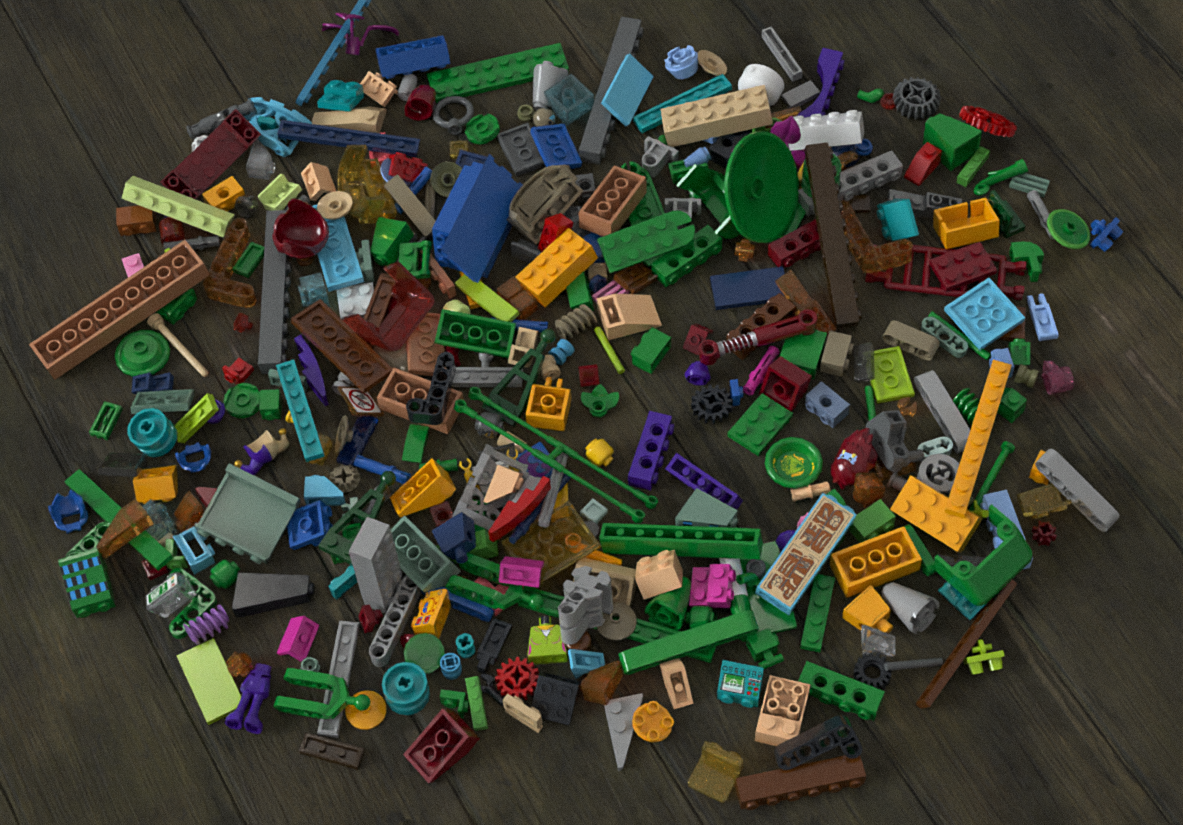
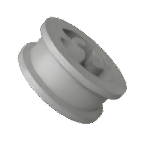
[917,454,959,496]

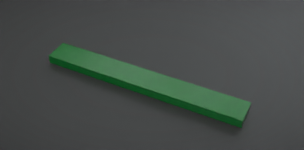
[64,469,173,571]

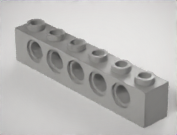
[798,150,903,216]

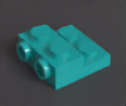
[317,80,364,112]

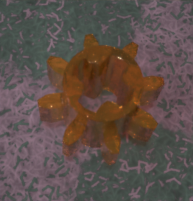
[734,238,755,262]
[226,652,253,678]

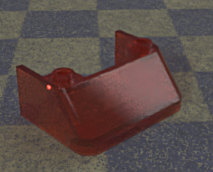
[343,261,434,352]

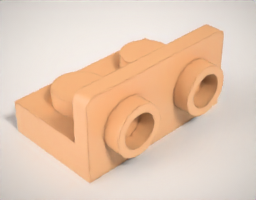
[360,71,398,107]

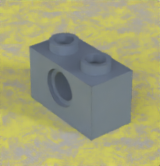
[805,381,850,428]

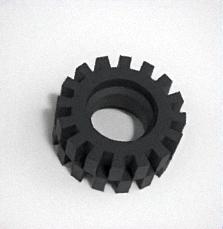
[853,652,892,690]

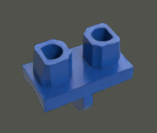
[1090,217,1123,251]

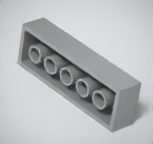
[349,517,403,614]

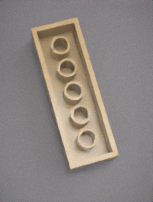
[661,85,773,147]

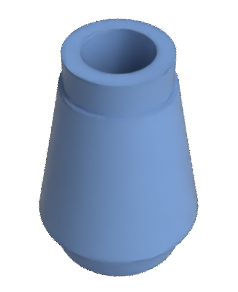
[683,147,711,167]

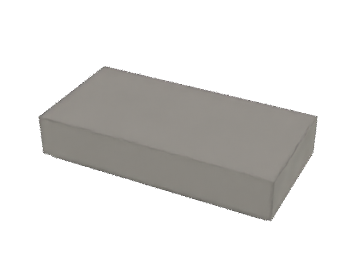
[781,80,820,110]

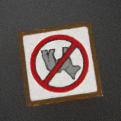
[337,386,384,416]

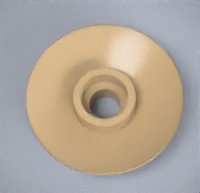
[697,50,727,76]
[317,191,353,220]

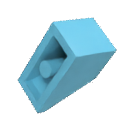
[304,475,346,506]

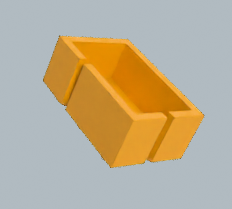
[933,198,999,249]

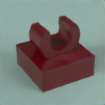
[578,364,599,387]
[141,560,168,580]
[358,604,383,633]

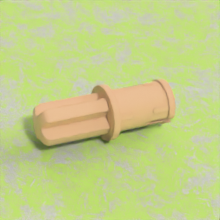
[790,482,831,502]

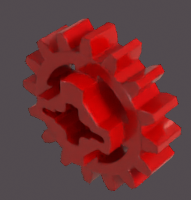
[495,657,539,700]

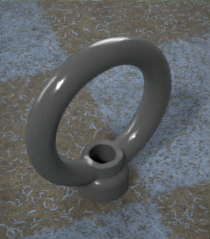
[432,96,474,135]

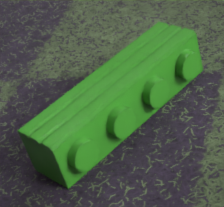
[956,146,990,187]
[465,676,488,731]

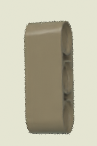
[882,321,940,361]

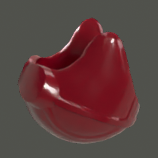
[272,198,329,259]

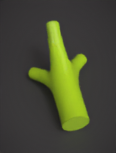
[972,500,989,518]

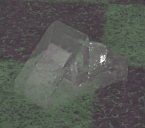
[861,625,895,658]

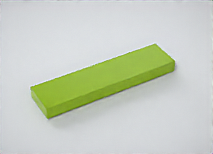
[455,274,519,322]

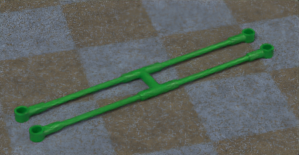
[454,387,658,523]

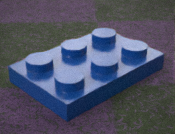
[530,124,582,169]

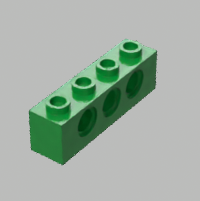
[651,225,722,288]
[798,661,885,721]

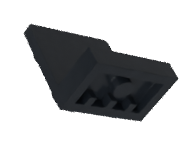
[532,672,583,725]

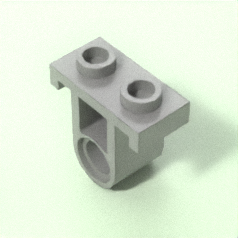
[642,136,678,177]
[665,198,701,230]

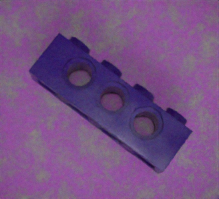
[628,411,675,491]
[665,453,743,510]

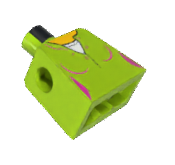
[528,616,568,665]

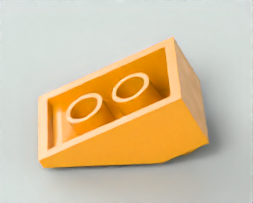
[390,458,456,518]

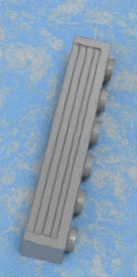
[762,26,803,82]

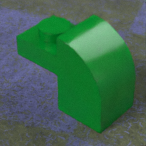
[1009,241,1044,282]

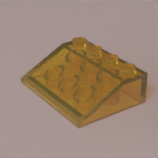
[501,500,601,589]

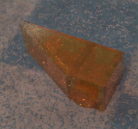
[96,499,154,559]

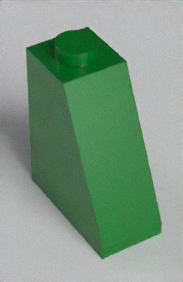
[370,217,414,267]

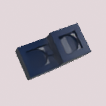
[132,372,174,394]

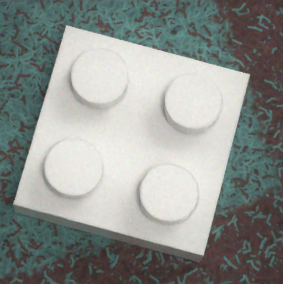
[337,282,374,319]

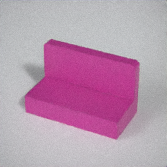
[499,556,544,588]
[277,616,319,662]

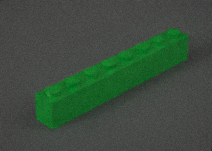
[599,523,763,560]

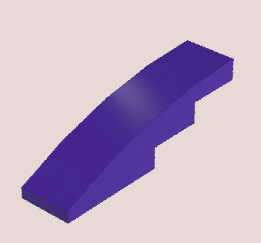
[294,335,329,406]

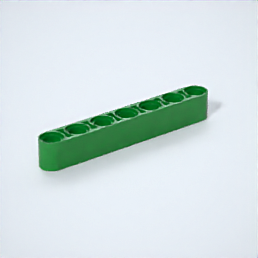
[618,610,759,675]

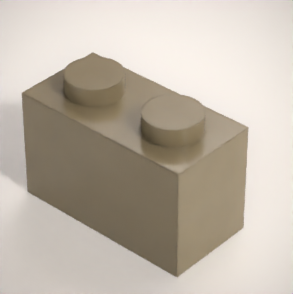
[820,331,854,377]

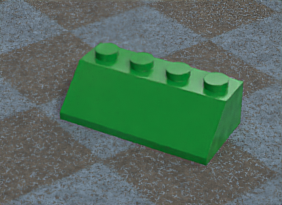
[434,309,516,358]

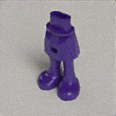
[225,663,271,734]

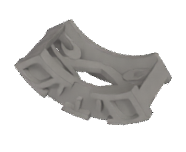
[452,444,529,530]

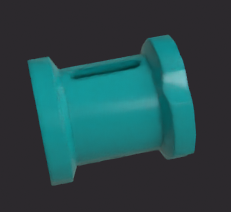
[456,633,475,658]

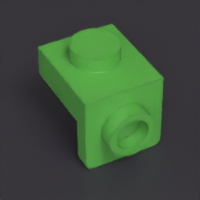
[164,539,188,570]

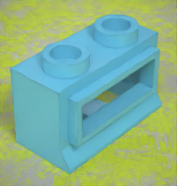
[172,526,215,574]

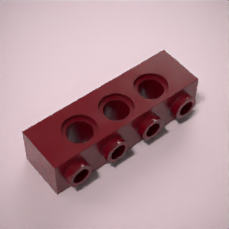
[768,219,821,268]

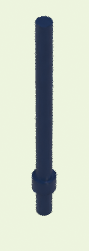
[509,470,573,544]

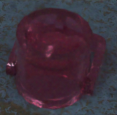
[1041,361,1074,395]

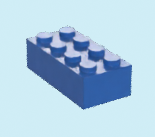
[376,35,450,78]

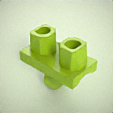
[963,639,1004,675]

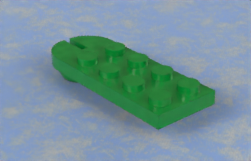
[621,161,665,226]
[596,210,695,274]

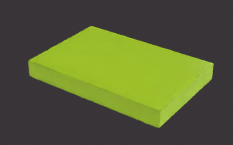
[862,346,915,404]

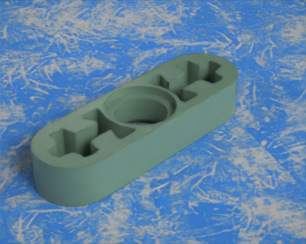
[921,317,968,358]

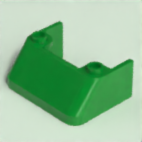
[677,164,741,239]
[934,504,1032,606]

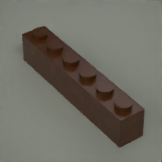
[735,755,866,810]

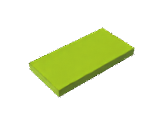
[177,638,241,725]

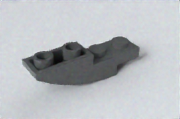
[887,189,962,218]

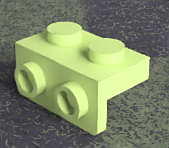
[258,174,302,211]

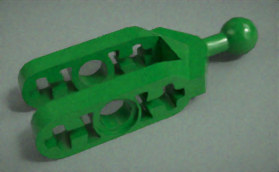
[446,553,544,610]
[273,668,371,719]

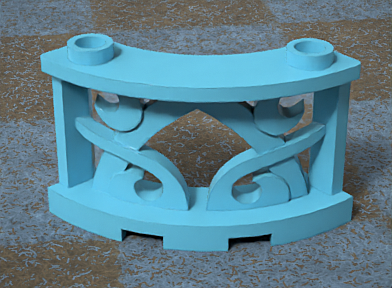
[244,97,312,157]

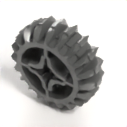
[893,77,941,121]

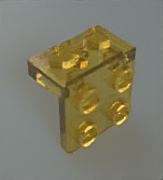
[1017,483,1072,519]
[688,741,744,803]

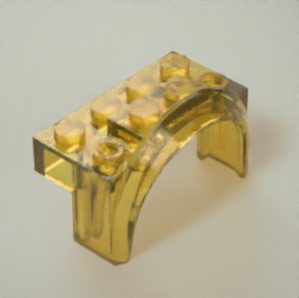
[337,144,397,224]

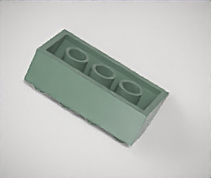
[391,515,461,592]

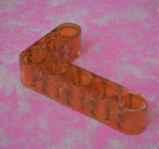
[839,200,913,273]
[203,218,257,308]

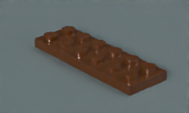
[291,299,393,393]

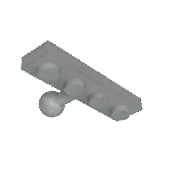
[452,352,523,387]

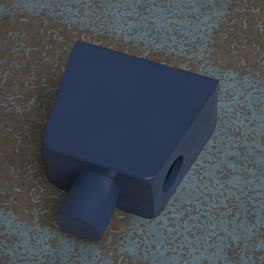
[432,512,476,563]

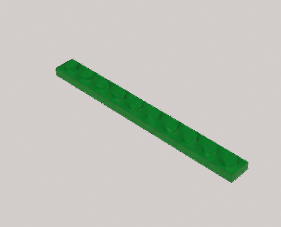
[518,586,717,663]

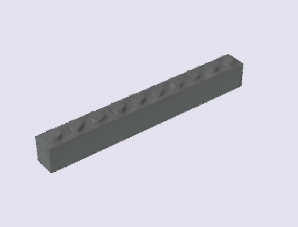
[579,17,644,165]
[258,210,292,374]

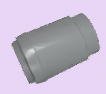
[398,74,417,101]

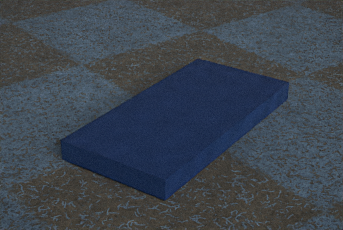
[710,267,790,310]

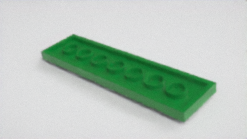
[427,43,569,104]

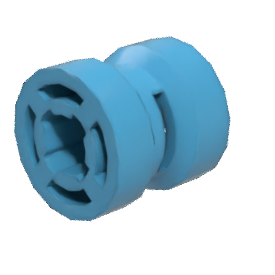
[548,339,575,365]
[440,653,462,680]

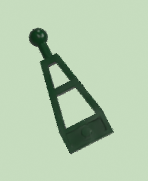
[482,329,556,427]
[318,471,396,566]

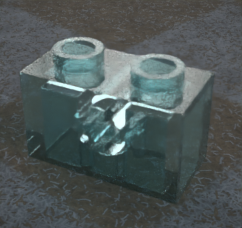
[298,272,330,308]

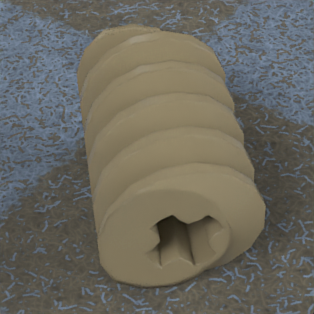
[555,304,597,340]

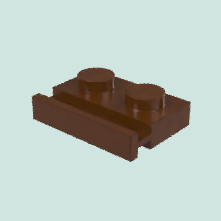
[613,263,658,294]

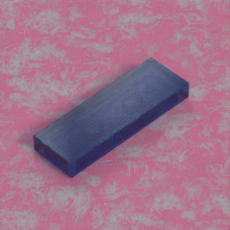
[336,413,378,468]

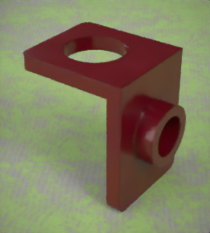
[683,324,713,355]

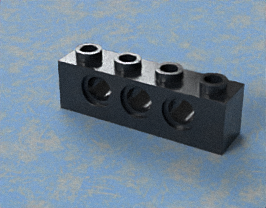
[709,129,752,169]

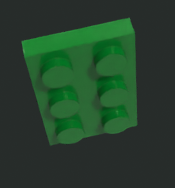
[728,393,793,457]

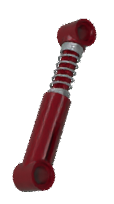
[699,309,817,365]

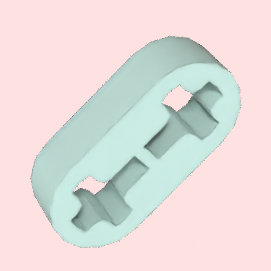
[917,437,953,460]

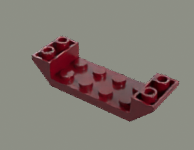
[160,109,261,200]

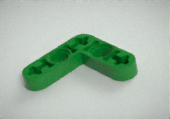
[169,568,217,639]

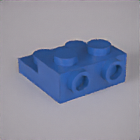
[287,500,333,550]

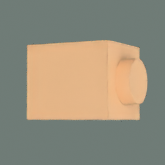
[483,465,524,503]
[660,658,694,709]

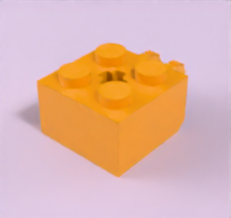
[526,377,572,431]

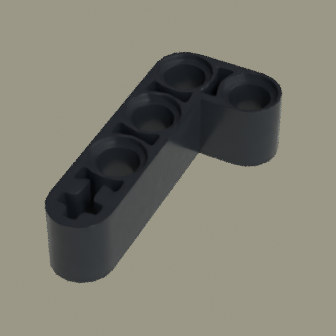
[406,352,456,425]
[774,715,862,770]

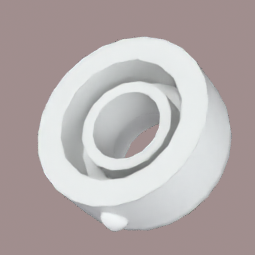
[738,64,784,106]

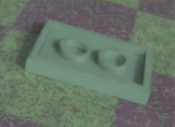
[131,389,195,414]

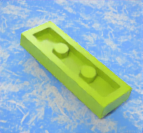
[175,394,219,443]

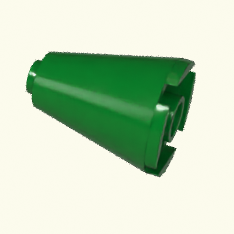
[645,576,691,630]

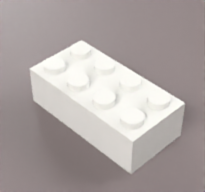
[789,110,864,151]

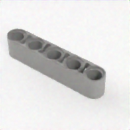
[914,370,970,453]
[1035,449,1119,532]
[369,575,421,667]

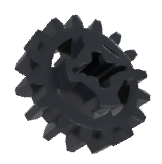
[691,384,733,424]

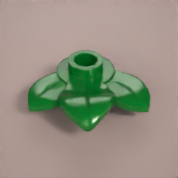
[581,384,619,417]

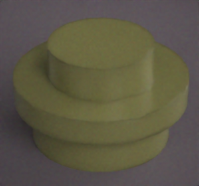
[517,104,535,121]

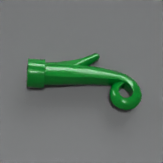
[973,159,1028,196]

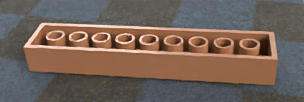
[29,240,210,380]

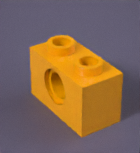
[202,176,246,212]

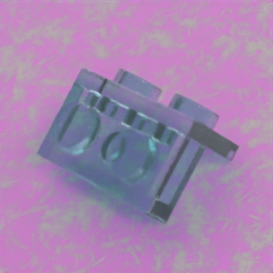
[134,499,177,541]

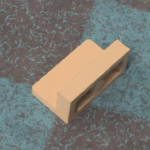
[301,162,336,201]

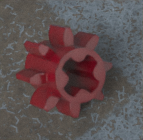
[1031,521,1057,546]

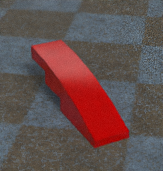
[488,476,551,542]

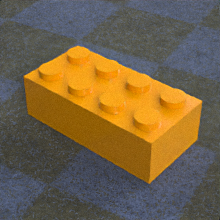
[515,228,598,307]
[890,475,983,552]
[829,526,922,598]

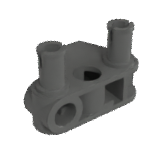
[866,410,924,472]

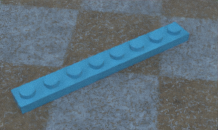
[295,0,371,106]

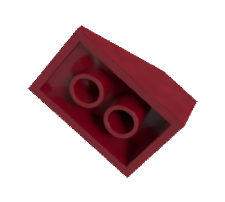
[403,708,480,784]

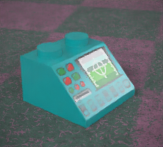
[717,660,764,708]

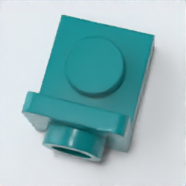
[257,116,279,130]

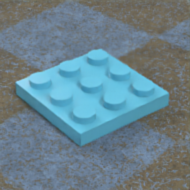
[944,278,1025,351]

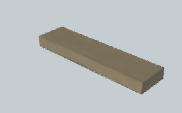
[384,174,436,239]

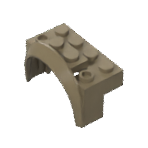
[506,165,583,245]

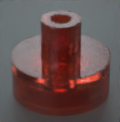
[233,313,253,333]

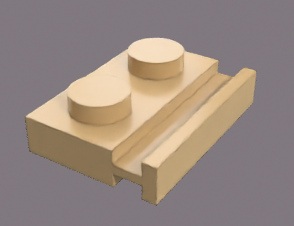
[503,694,543,733]

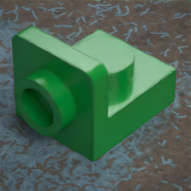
[1008,339,1030,366]
[440,689,470,719]

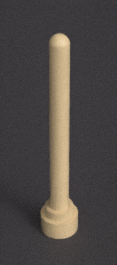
[147,313,209,377]

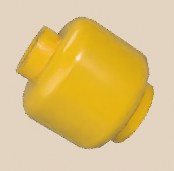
[585,438,614,467]

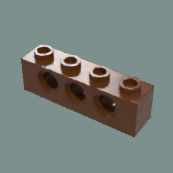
[726,293,796,360]

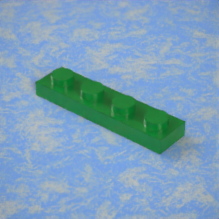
[800,574,835,653]

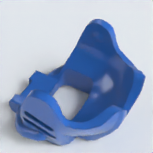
[175,442,211,473]
[48,490,88,534]

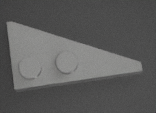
[603,693,643,771]

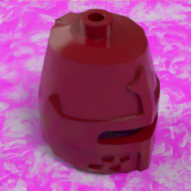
[405,85,436,121]

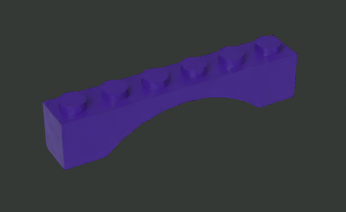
[798,48,845,118]

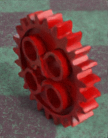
[959,105,1017,137]

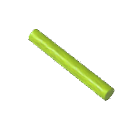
[594,327,625,374]

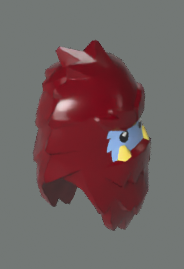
[831,428,878,490]

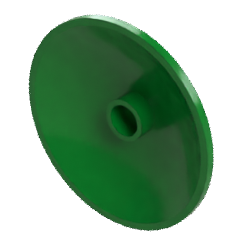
[724,131,799,243]

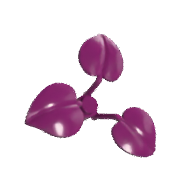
[322,13,399,55]
[732,116,805,172]

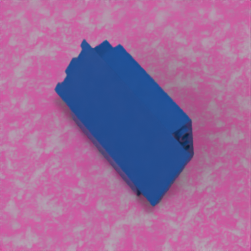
[432,154,522,283]

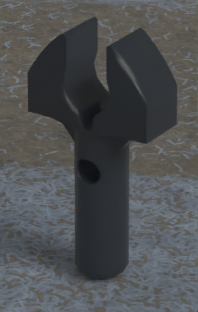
[481,674,504,706]

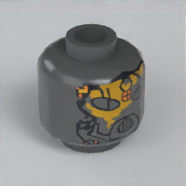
[475,412,505,438]

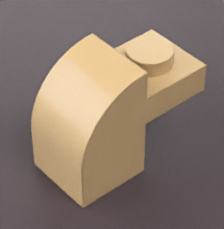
[508,327,539,368]

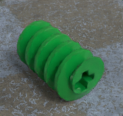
[953,388,980,425]

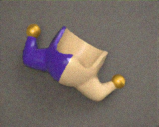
[234,428,289,475]

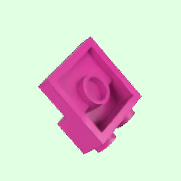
[689,564,736,608]

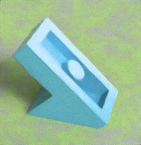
[568,649,606,679]

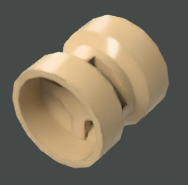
[540,355,561,381]

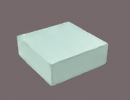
[580,498,608,524]

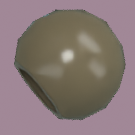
[533,108,555,127]

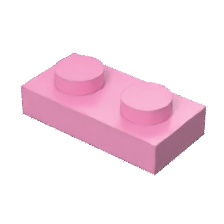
[122,253,144,277]

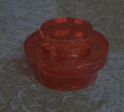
[880,93,897,110]

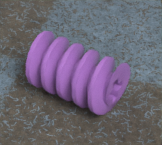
[183,604,229,645]

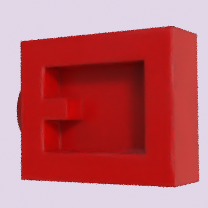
[222,358,254,384]

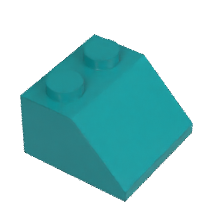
[877,198,919,241]

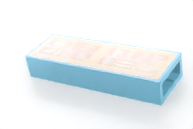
[755,493,857,615]

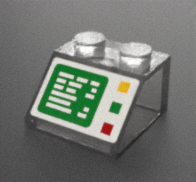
[145,572,197,618]

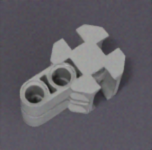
[558,566,613,644]

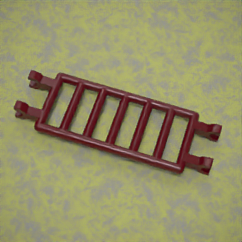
[865,242,1026,301]

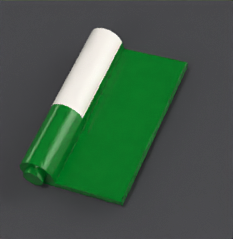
[719,541,797,642]

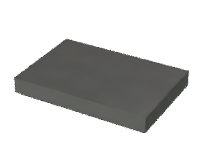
[496,123,545,177]

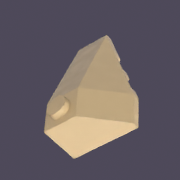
[312,106,387,133]

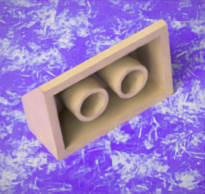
[573,557,637,608]

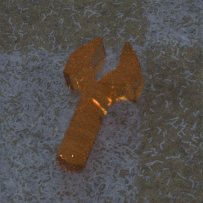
[897,397,917,417]

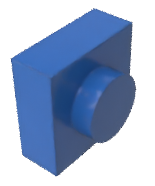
[730,379,743,406]

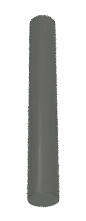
[884,657,943,671]

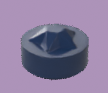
[589,274,607,293]

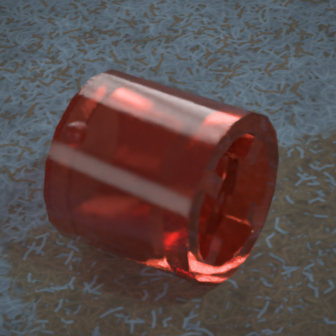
[159,217,185,246]

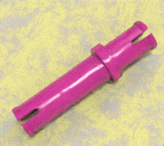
[743,346,780,395]

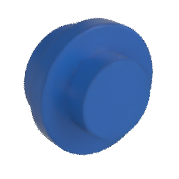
[855,139,873,156]

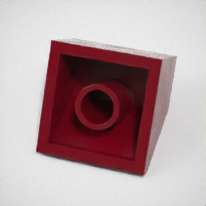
[759,356,812,412]

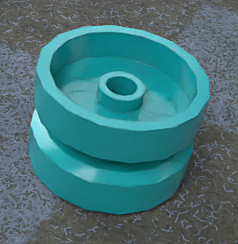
[127,408,177,457]
[382,662,430,715]

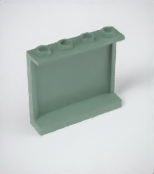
[194,463,300,564]

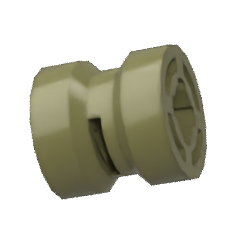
[1014,364,1039,389]

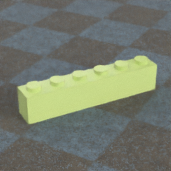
[122,176,234,237]

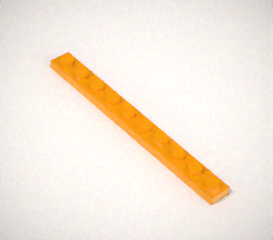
[944,360,1012,519]

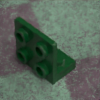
[988,190,1025,238]

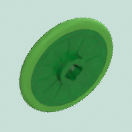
[1047,209,1090,249]

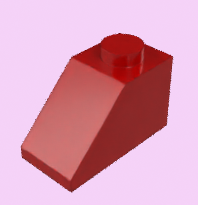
[904,142,942,186]

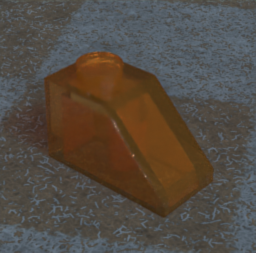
[174,491,204,532]
[581,661,623,705]

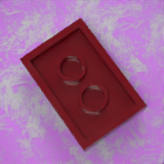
[929,242,997,292]

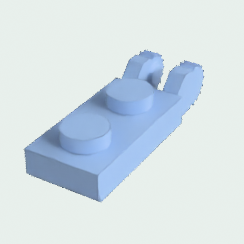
[1027,294,1058,341]

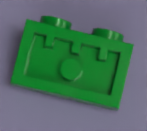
[156,288,197,325]

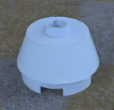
[664,45,698,79]

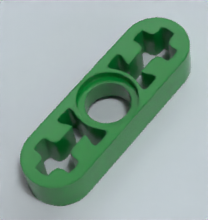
[904,524,936,576]

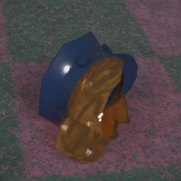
[831,144,859,172]

